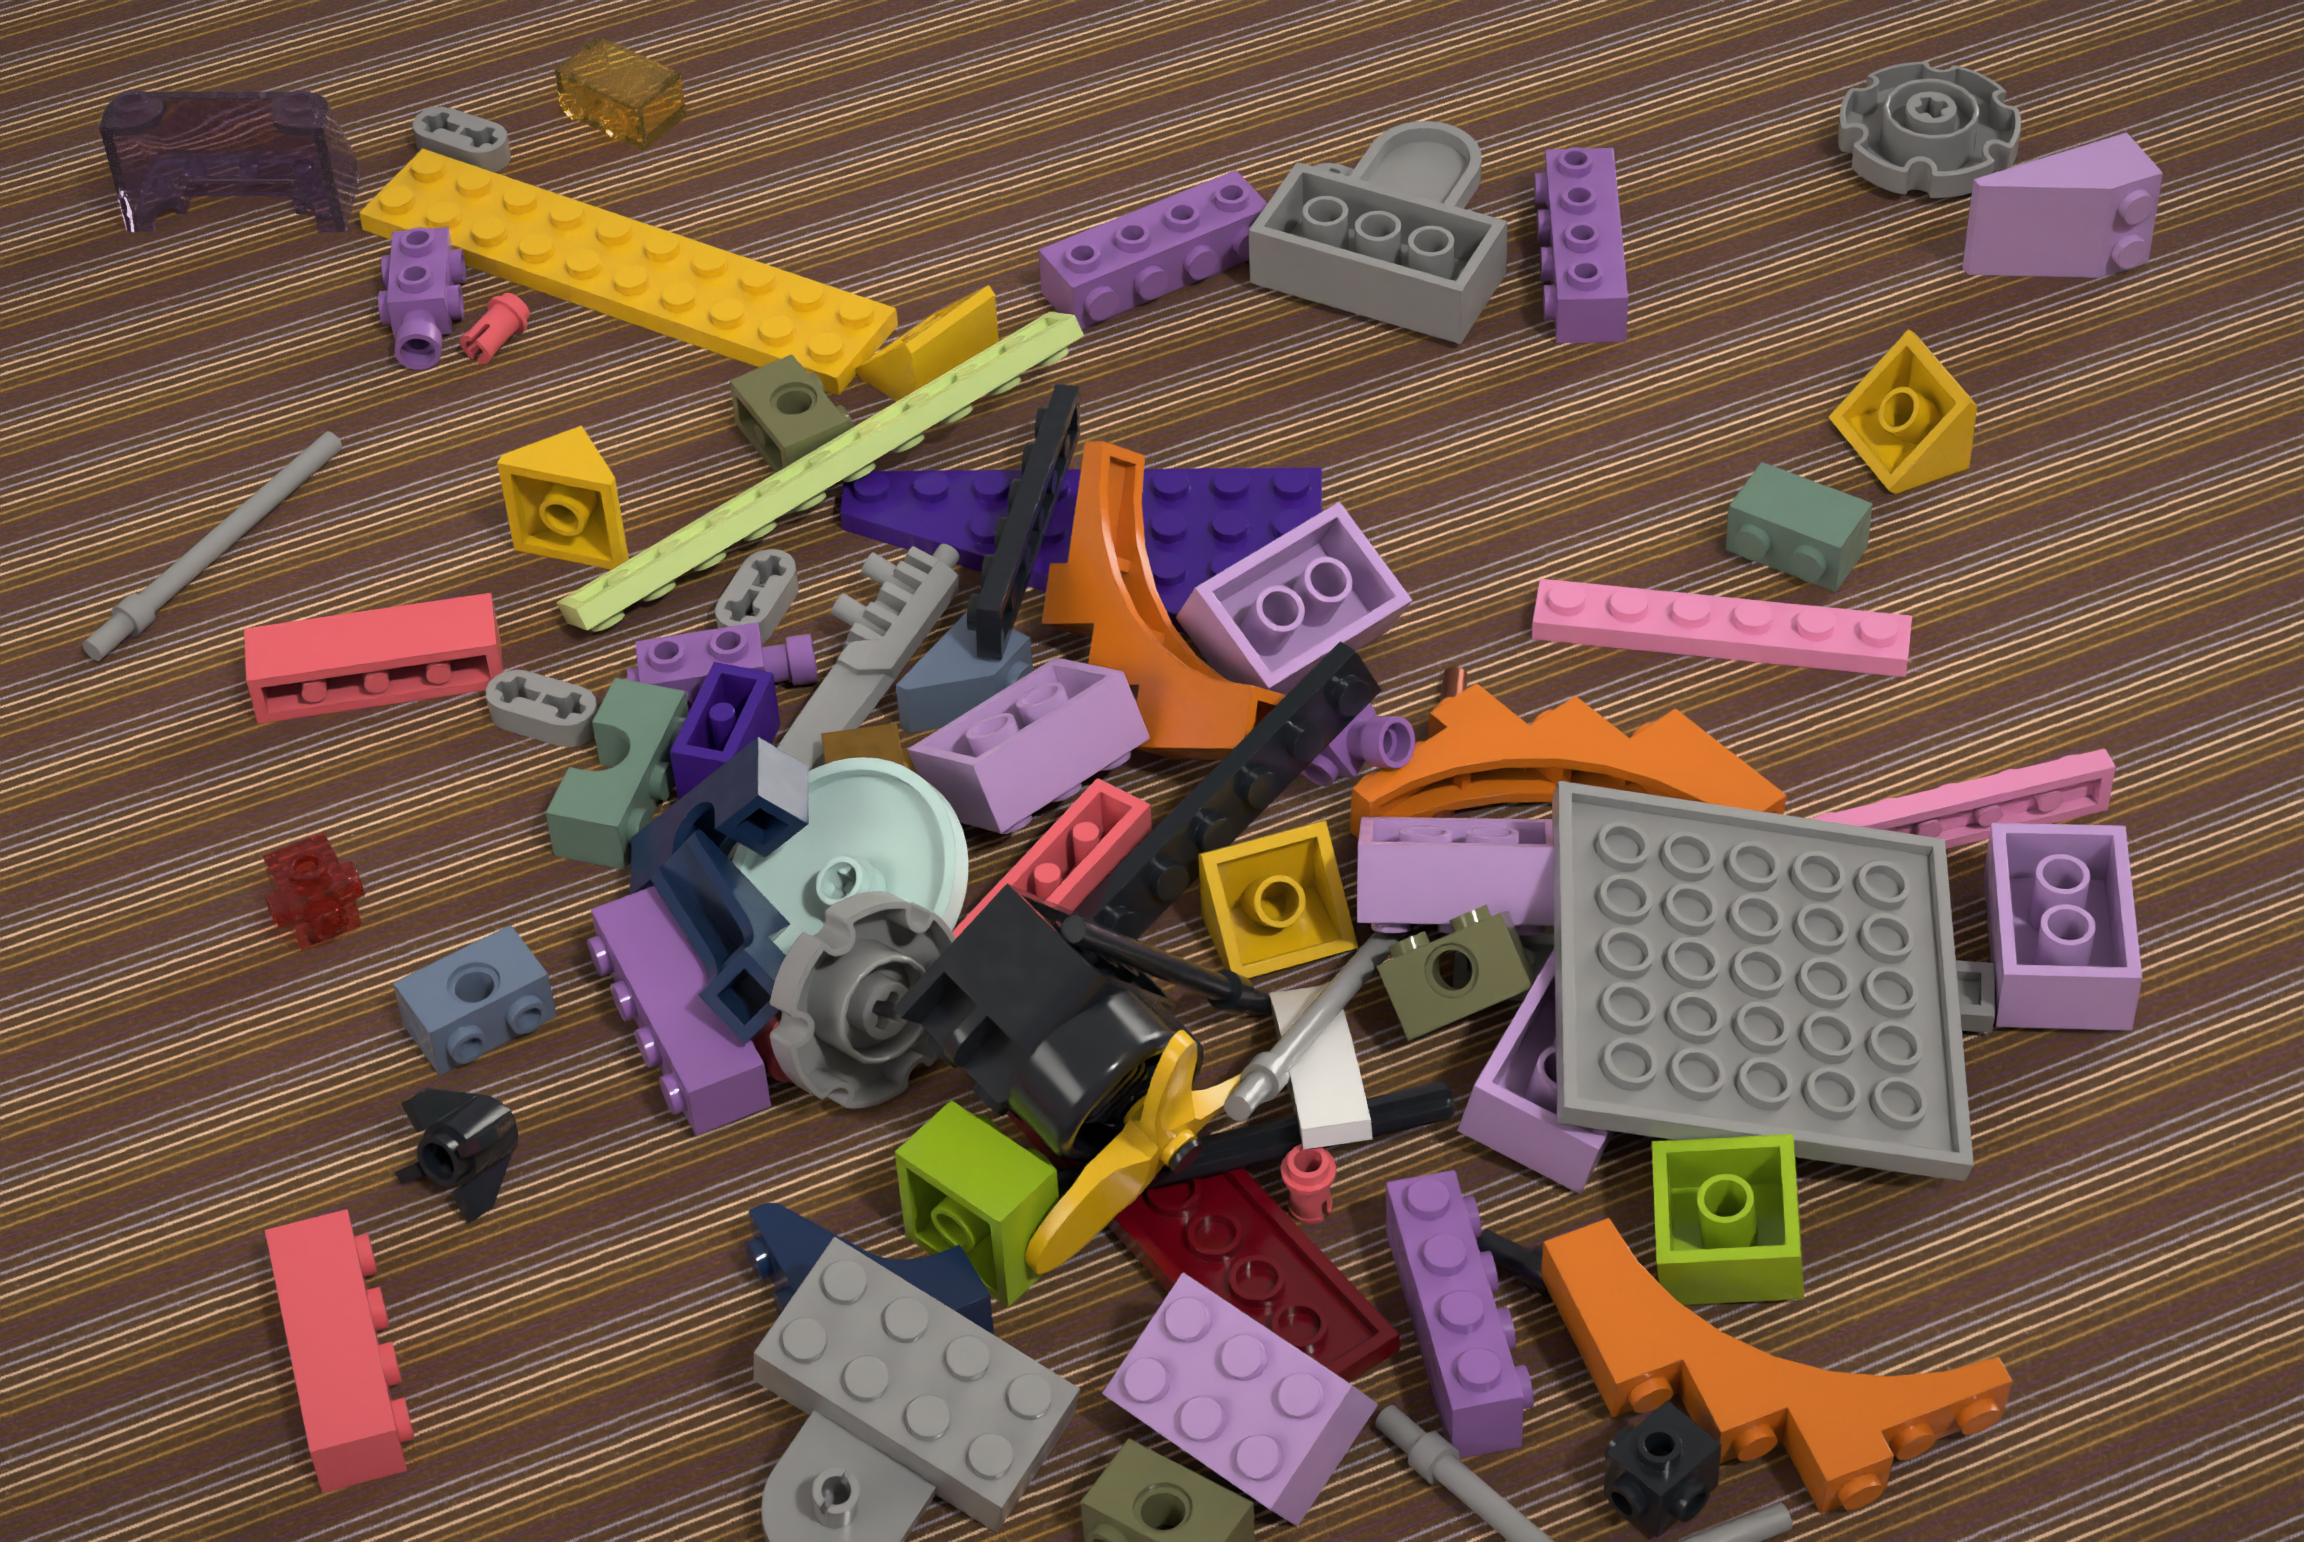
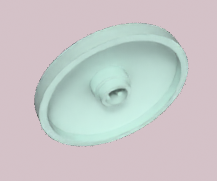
[732,757,968,955]

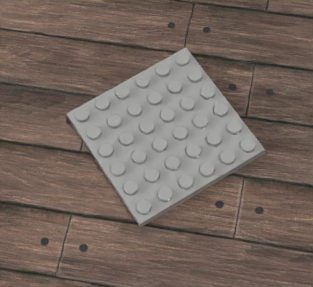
[1552,781,1974,1181]

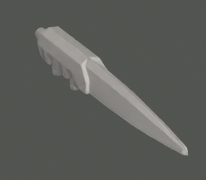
[728,544,959,859]

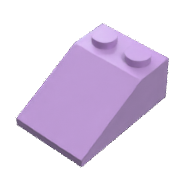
[1962,132,2163,278]

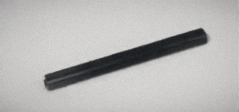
[1057,1081,1455,1200]

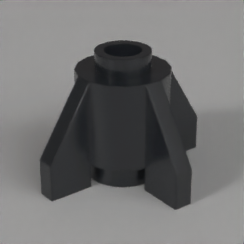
[394,1088,519,1223]

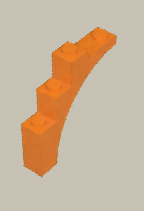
[1041,441,1286,760]
[1349,683,1787,839]
[1541,1218,2012,1514]

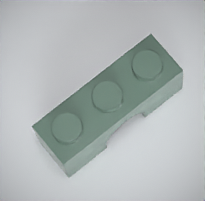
[546,678,689,870]

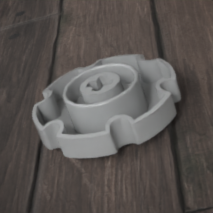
[1838,62,2021,198]
[770,891,955,1109]

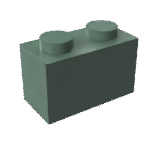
[1725,462,1873,592]

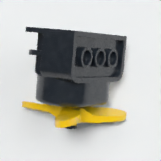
[892,884,1241,1275]

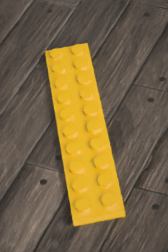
[359,148,898,395]

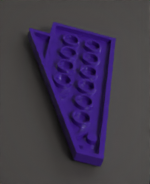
[840,467,1322,635]

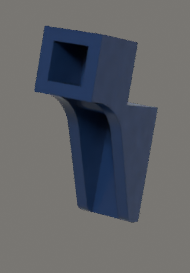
[651,829,791,1044]
[744,1203,994,1335]

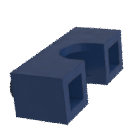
[630,737,809,895]

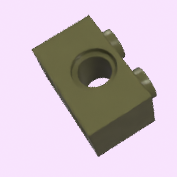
[730,354,854,473]
[1377,905,1537,1041]
[1081,1439,1255,1542]

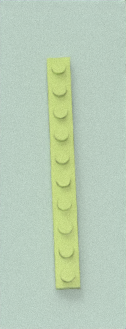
[556,312,1084,632]

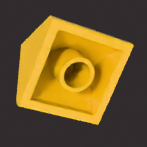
[855,285,999,402]
[1829,329,1977,494]
[497,425,629,570]
[1198,820,1358,978]

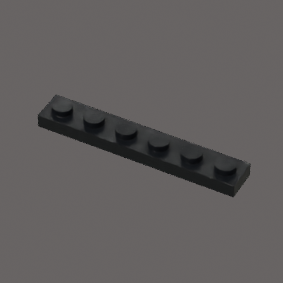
[967,384,1080,660]
[1074,641,1382,939]

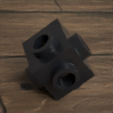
[1604,1401,1722,1538]

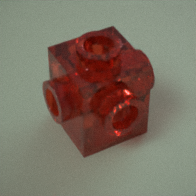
[263,832,365,950]

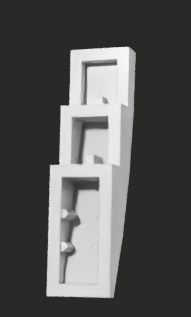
[1269,985,1372,1150]

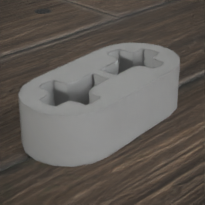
[413,107,511,173]
[715,549,799,644]
[485,670,598,747]

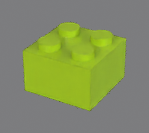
[895,1100,1059,1308]
[1652,1134,1804,1305]

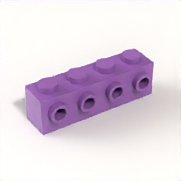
[1534,147,1628,343]
[1038,170,1268,329]
[587,886,771,1136]
[1386,1170,1534,1459]

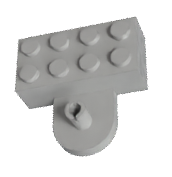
[1249,121,1508,344]
[753,1237,1080,1542]

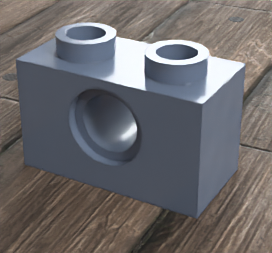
[393,925,557,1076]

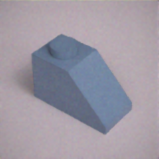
[896,612,1035,733]

